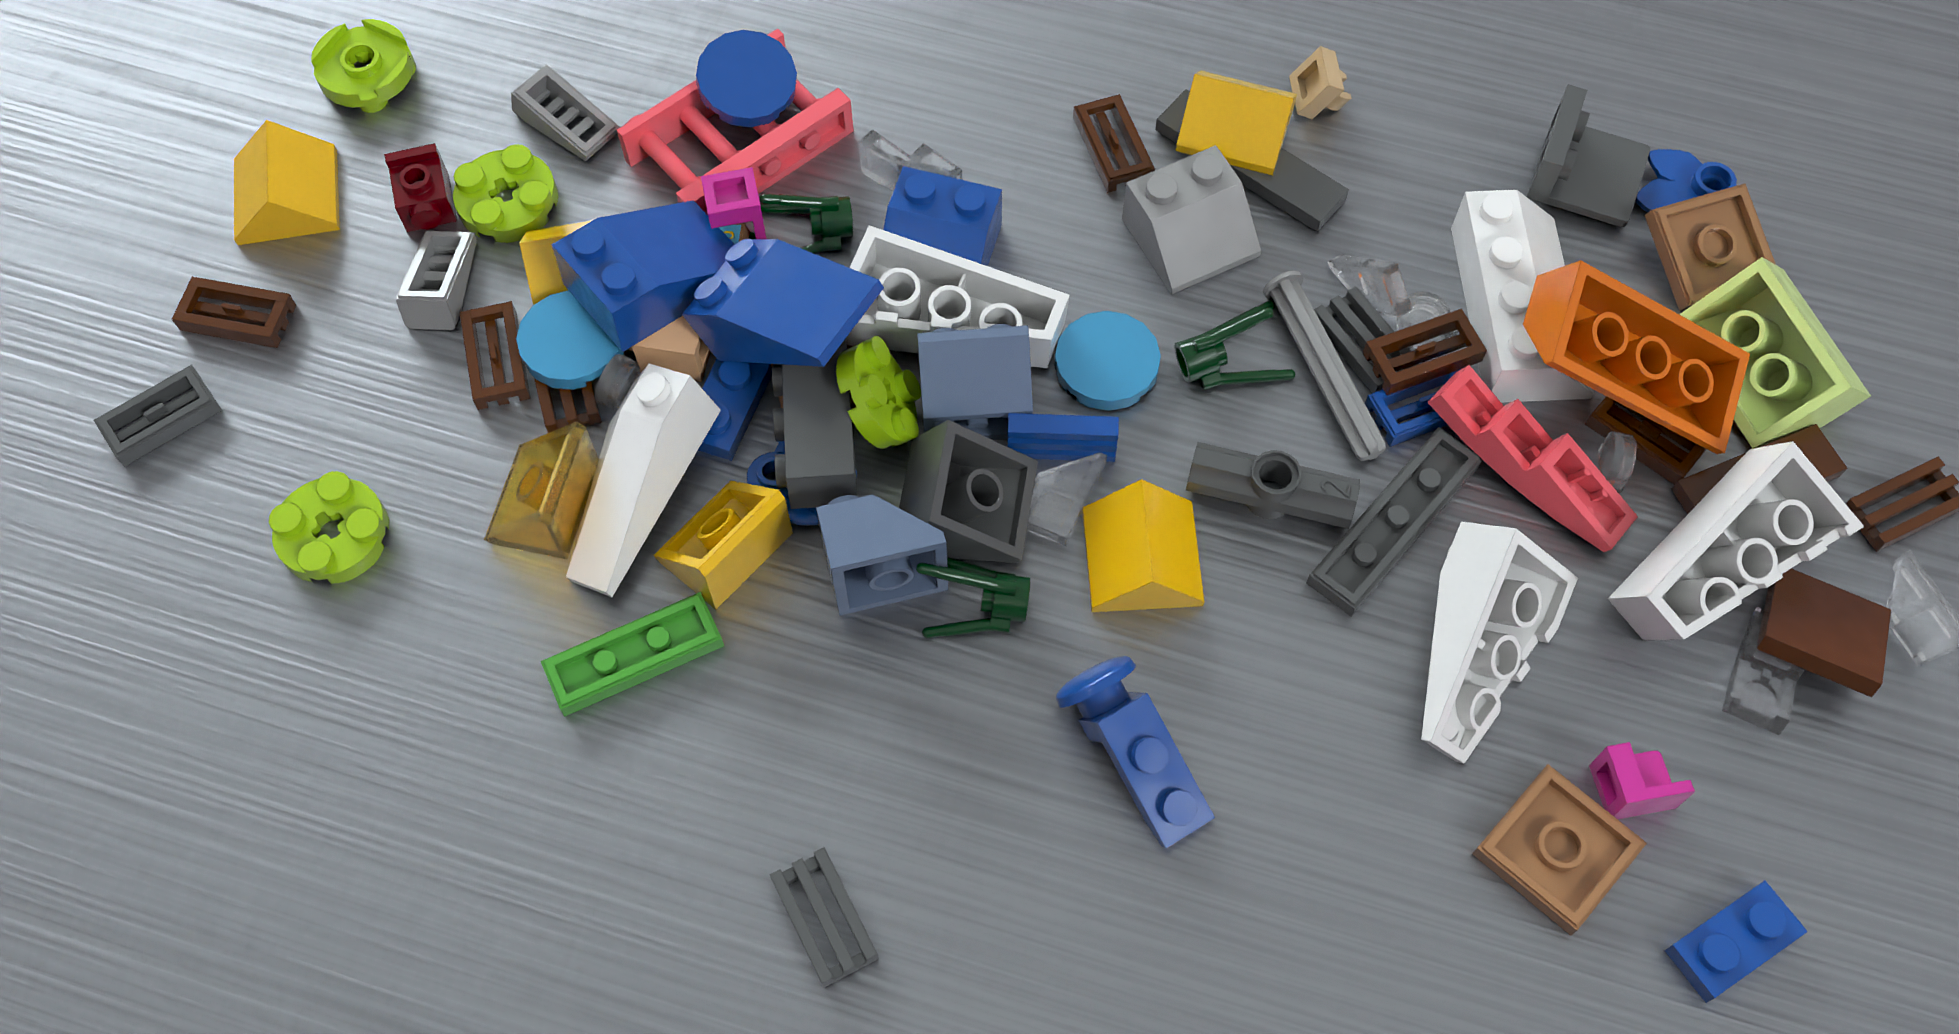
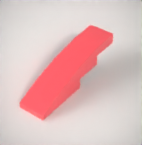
[1427,365,1638,552]

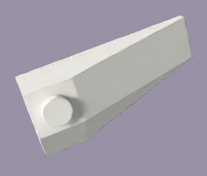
[566,364,721,597]
[1421,522,1578,764]

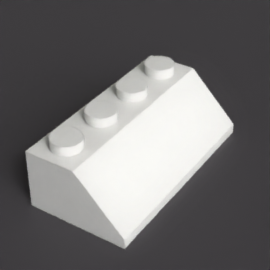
[1451,190,1594,403]

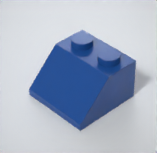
[883,166,1002,266]

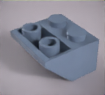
[917,324,1033,440]

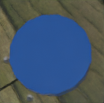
[696,30,797,127]

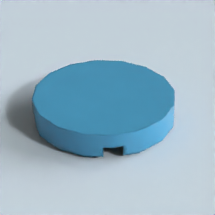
[516,290,624,390]
[1054,311,1161,411]

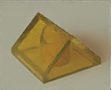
[484,422,599,559]

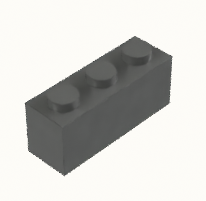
[772,337,857,509]

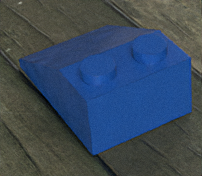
[551,200,735,352]
[682,239,884,367]

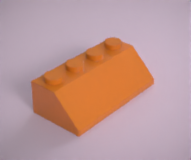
[1523,260,1750,454]

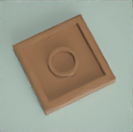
[1644,183,1776,311]
[1472,764,1647,936]

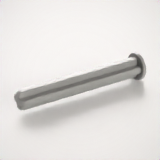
[1263,270,1386,461]

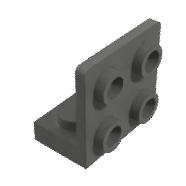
[1527,84,1650,227]

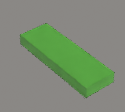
[541,592,724,717]

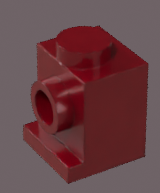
[384,143,457,232]

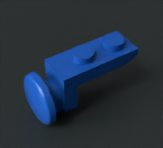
[1056,656,1215,848]

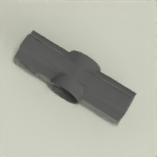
[1186,442,1360,529]

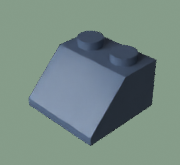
[816,494,949,616]

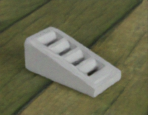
[511,64,620,161]
[395,231,477,330]

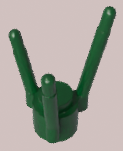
[759,194,853,254]
[1174,300,1296,390]
[916,557,1030,638]

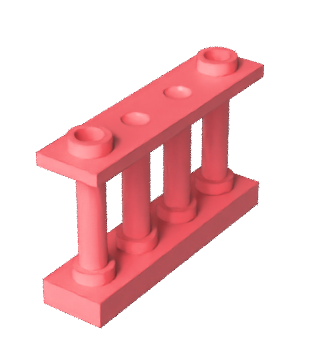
[617,28,854,215]

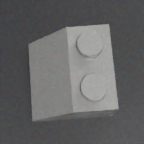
[1122,145,1261,295]

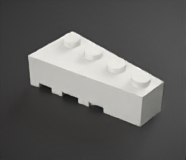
[1608,441,1864,641]

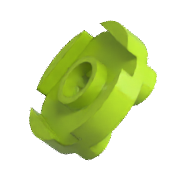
[311,19,416,113]
[453,144,558,243]
[836,336,921,449]
[269,471,389,584]

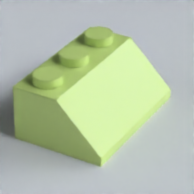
[1679,257,1871,449]

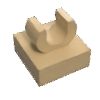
[1289,46,1352,119]

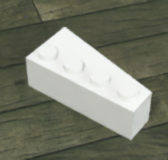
[847,225,1070,368]

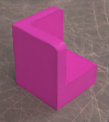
[701,167,767,239]
[1589,742,1695,819]

